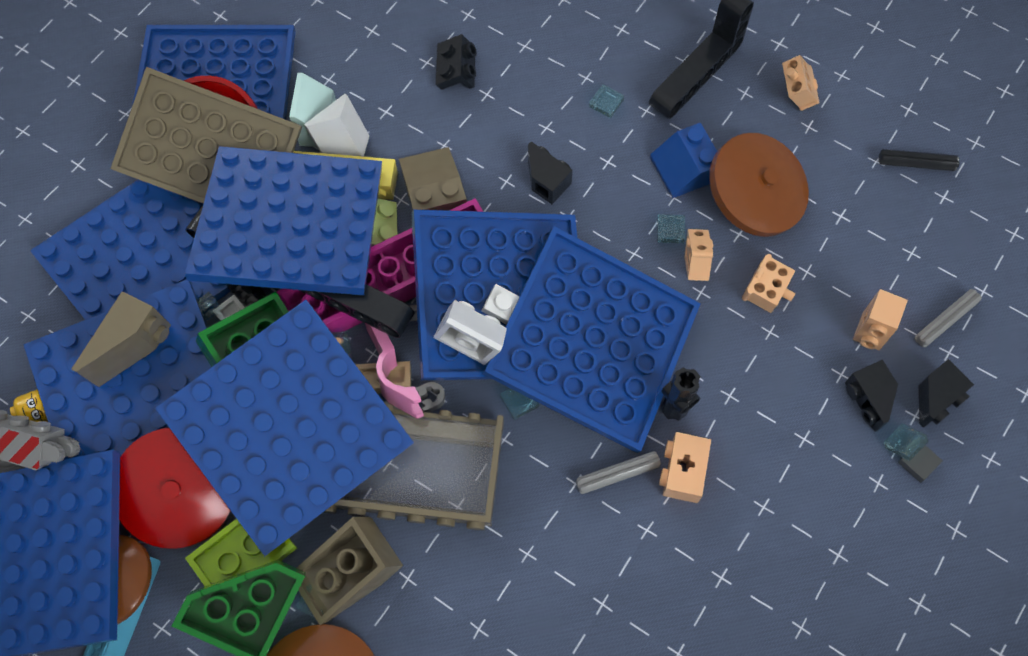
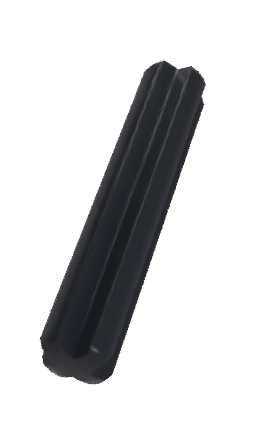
[879,149,960,171]

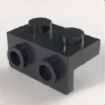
[436,34,477,90]

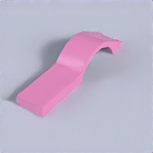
[365,323,424,419]

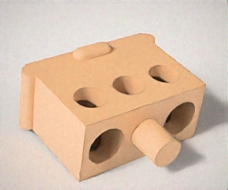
[782,55,819,111]
[684,229,714,281]
[742,254,796,313]

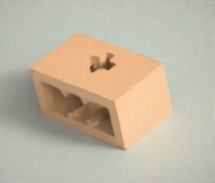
[853,289,908,350]
[659,432,711,503]

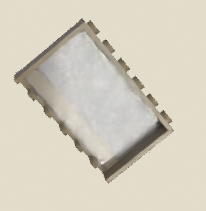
[324,404,504,530]

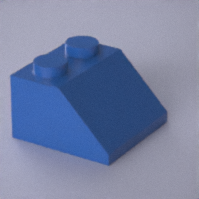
[650,122,717,198]

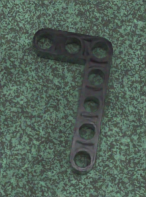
[649,0,754,119]

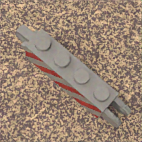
[0,410,81,470]

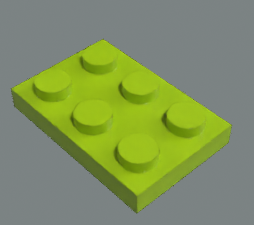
[185,518,297,586]

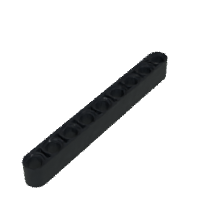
[185,206,415,338]

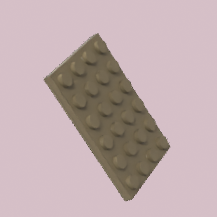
[110,67,302,204]

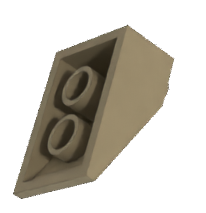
[399,147,467,211]
[72,291,171,387]
[297,517,403,625]

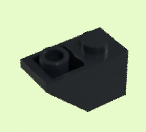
[528,142,573,204]
[845,359,898,432]
[918,359,974,428]

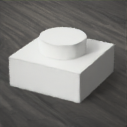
[481,284,519,324]

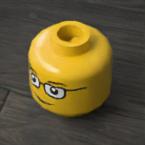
[10,389,48,422]

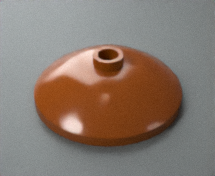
[117,535,152,625]

